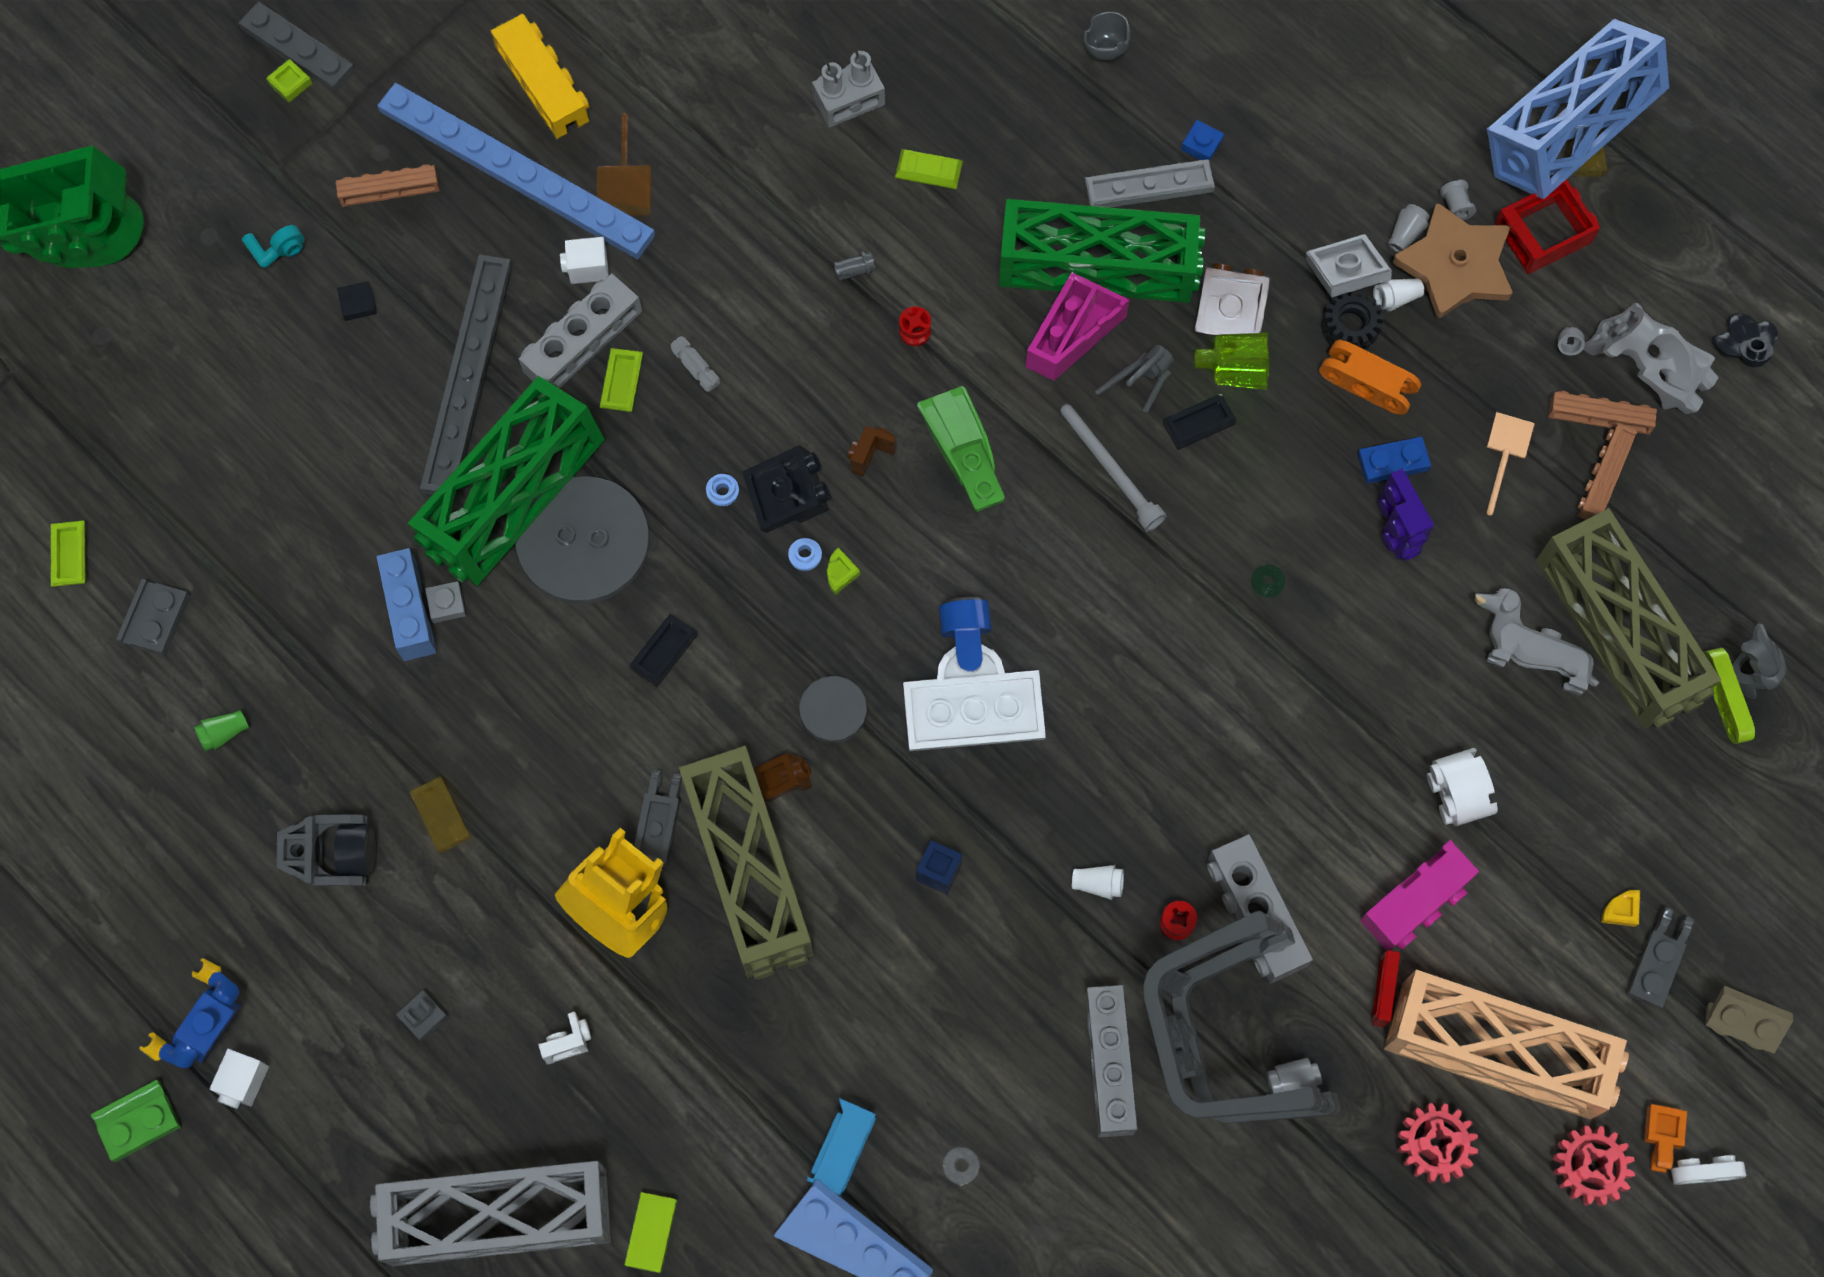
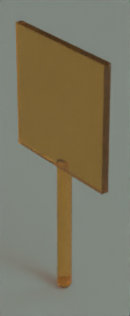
[597,113,651,216]

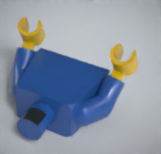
[140,958,242,1068]

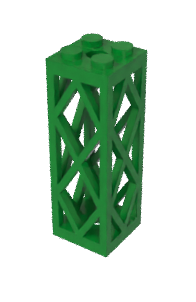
[999,199,1205,303]
[407,376,605,587]

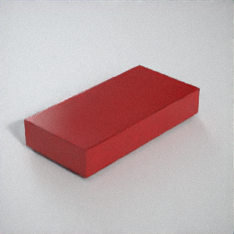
[1371,950,1400,1028]

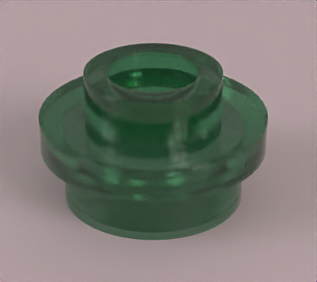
[1251,565,1285,598]

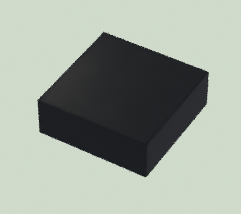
[337,281,377,321]

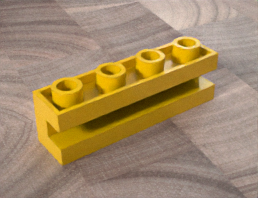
[491,14,590,139]

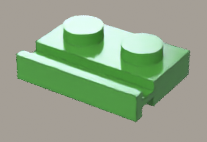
[91,1080,181,1162]

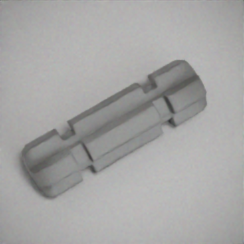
[671,336,720,392]

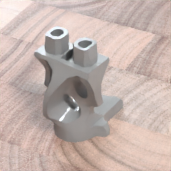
[1583,303,1719,414]

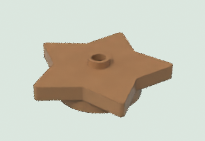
[1393,204,1513,318]

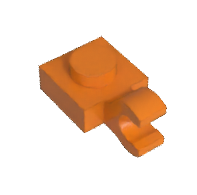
[1644,1104,1687,1173]

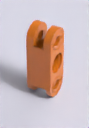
[1319,340,1421,415]

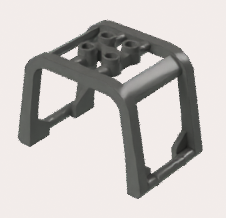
[1143,911,1341,1124]

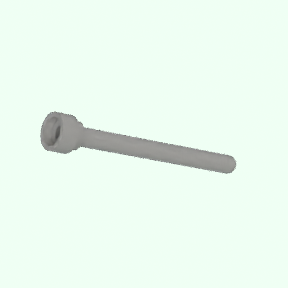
[1060,404,1167,532]

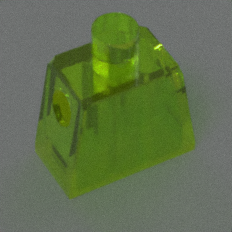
[1195,333,1270,390]

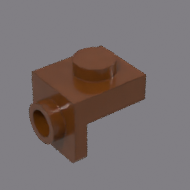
[847,426,896,477]

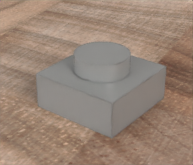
[425,581,466,623]

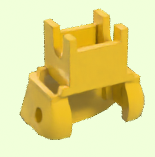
[555,828,668,958]

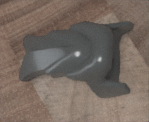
[1732,623,1787,699]

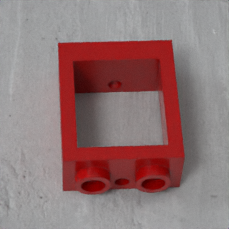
[1494,179,1600,274]

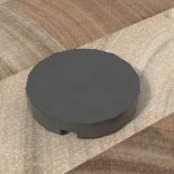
[799,676,867,743]

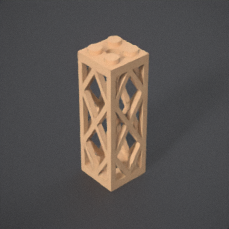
[1384,970,1629,1120]

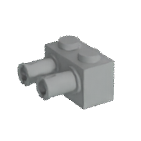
[812,51,885,128]

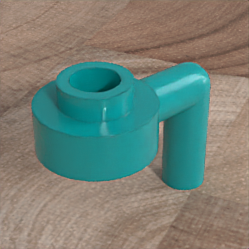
[242,225,305,268]

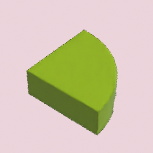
[827,547,860,595]

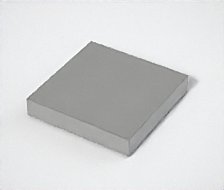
[1306,234,1392,297]

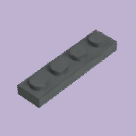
[239,1,355,93]

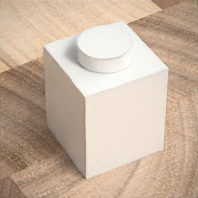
[560,237,609,284]
[209,1049,269,1109]

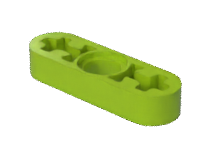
[1703,648,1755,744]

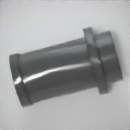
[833,251,876,282]

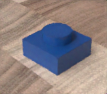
[1181,120,1224,162]

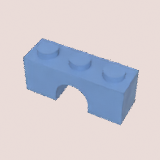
[376,548,437,661]

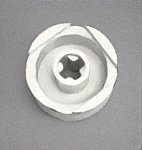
[1427,748,1498,826]

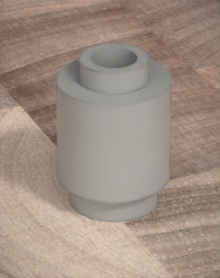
[1266,1058,1322,1094]

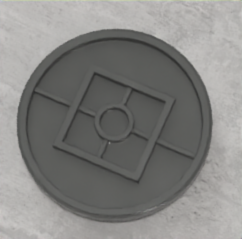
[516,476,650,604]

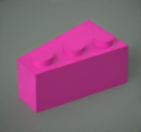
[1025,272,1130,381]
[1360,840,1480,951]

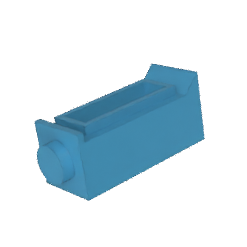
[807,1098,876,1198]

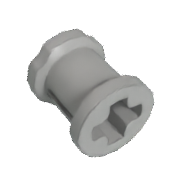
[1440,180,1476,221]

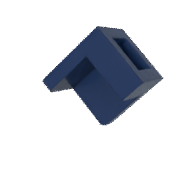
[916,840,963,895]

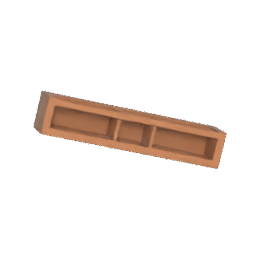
[336,165,440,207]
[1548,391,1657,435]
[1577,423,1637,520]

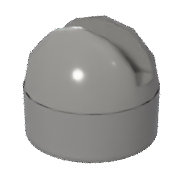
[1558,327,1585,355]

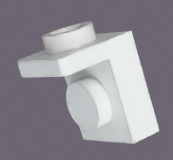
[539,1011,591,1065]

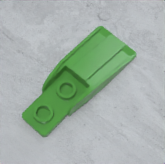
[918,386,1005,512]

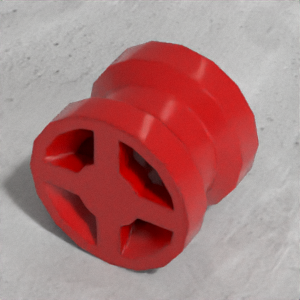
[899,306,931,347]
[1160,901,1197,941]

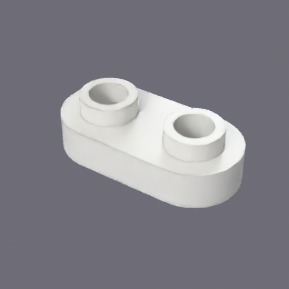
[1671,1155,1747,1185]

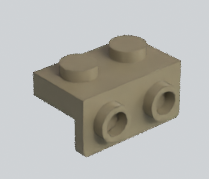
[1706,986,1793,1054]

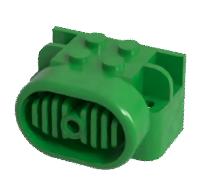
[0,145,144,268]

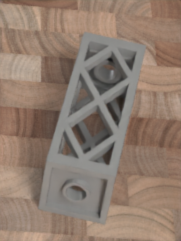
[370,1161,611,1266]

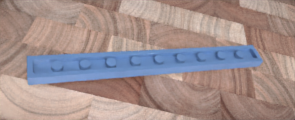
[377,83,655,260]

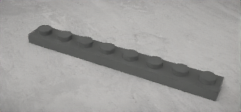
[420,255,512,499]

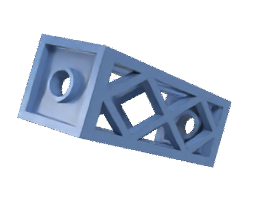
[1487,19,1669,199]

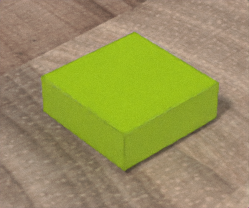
[266,59,312,103]

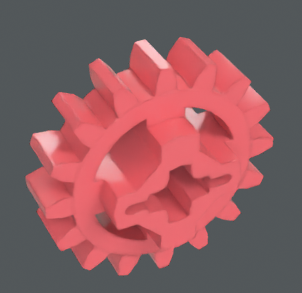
[1397,1103,1478,1184]
[1553,1125,1635,1206]

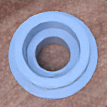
[706,474,739,506]
[788,538,822,571]

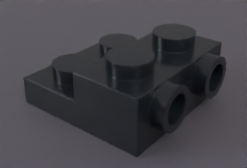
[742,445,831,533]

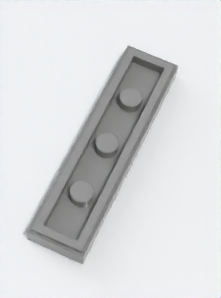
[1084,159,1215,208]

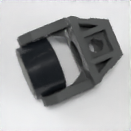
[276,815,377,886]

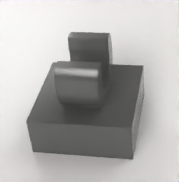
[396,990,448,1042]

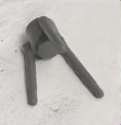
[1095,345,1174,413]

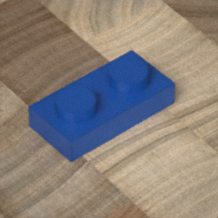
[1357,437,1431,484]

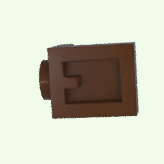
[754,753,812,802]

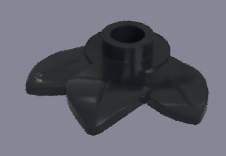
[1712,313,1778,367]

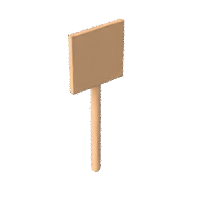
[1487,412,1535,516]

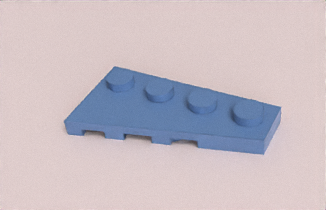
[774,1180,933,1277]

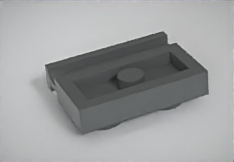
[116,579,190,657]

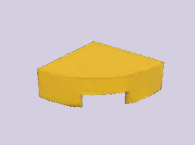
[1601,890,1640,927]

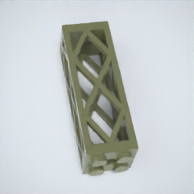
[1536,508,1721,730]
[679,746,814,980]

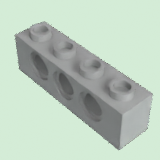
[519,273,642,388]
[1206,834,1313,984]
[1085,985,1137,1138]

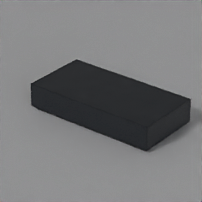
[1163,393,1237,450]
[629,614,698,687]

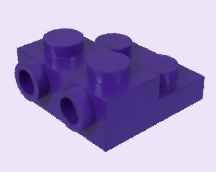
[1378,468,1434,561]

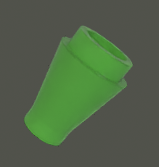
[193,710,249,752]

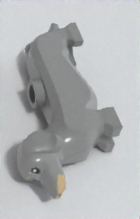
[1474,588,1600,696]

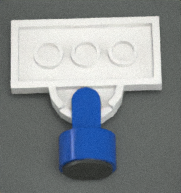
[903,597,1046,751]

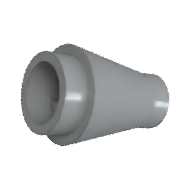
[1388,204,1430,253]

